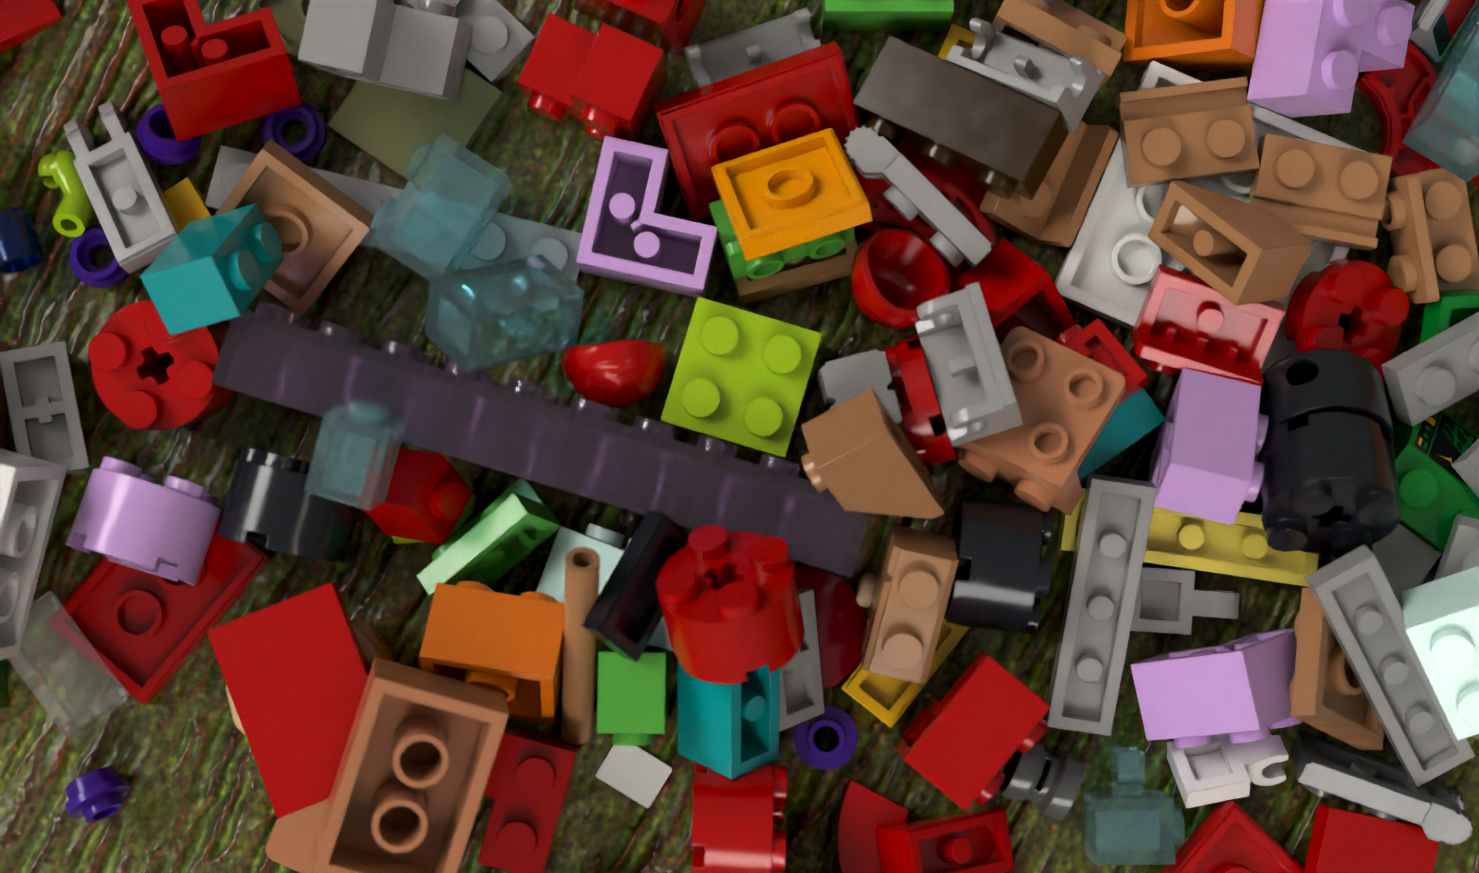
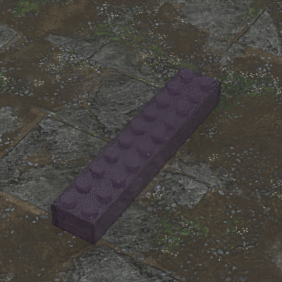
[211,301,871,577]

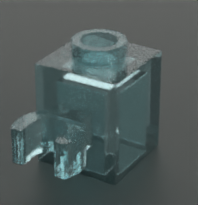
[304,399,406,511]
[1084,747,1185,866]

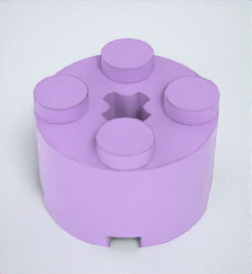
[66,457,222,585]

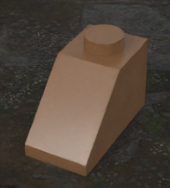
[1147,181,1314,306]
[801,388,944,519]

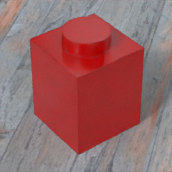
[353,446,474,545]

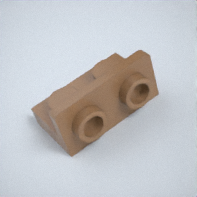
[991,0,1126,94]
[979,121,1119,247]
[1380,164,1479,304]

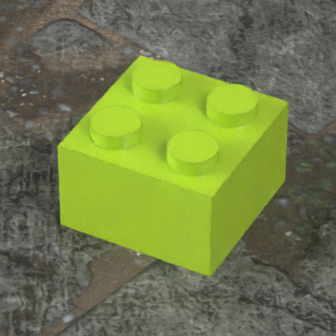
[660,296,822,461]

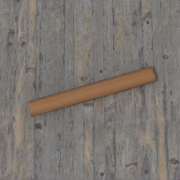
[561,547,600,745]

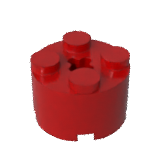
[88,300,243,431]
[656,525,805,684]
[691,762,787,873]

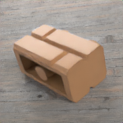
[861,525,959,684]

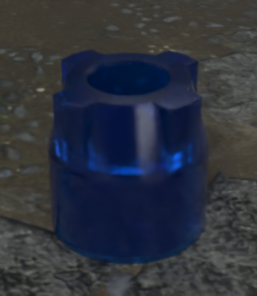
[0,207,45,274]

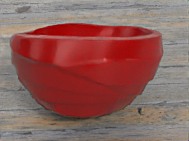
[851,228,951,329]
[561,339,667,408]

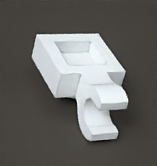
[1167,733,1289,809]

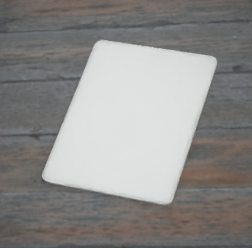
[596,745,672,808]

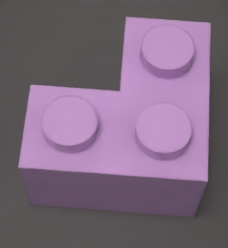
[1247,0,1415,118]
[576,136,718,298]
[1147,368,1268,526]
[1130,628,1303,748]

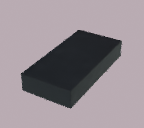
[582,509,689,662]

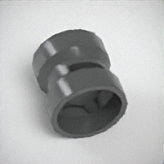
[999,742,1085,821]

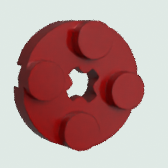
[1285,259,1410,380]
[882,335,958,466]

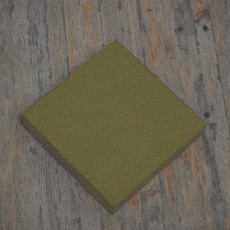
[327,67,505,197]

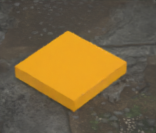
[711,128,872,262]

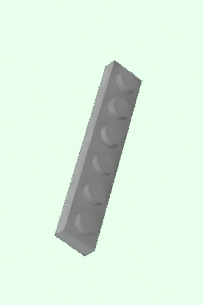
[205,145,582,299]

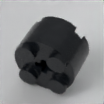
[1257,412,1402,559]
[217,447,364,563]
[944,496,1053,635]

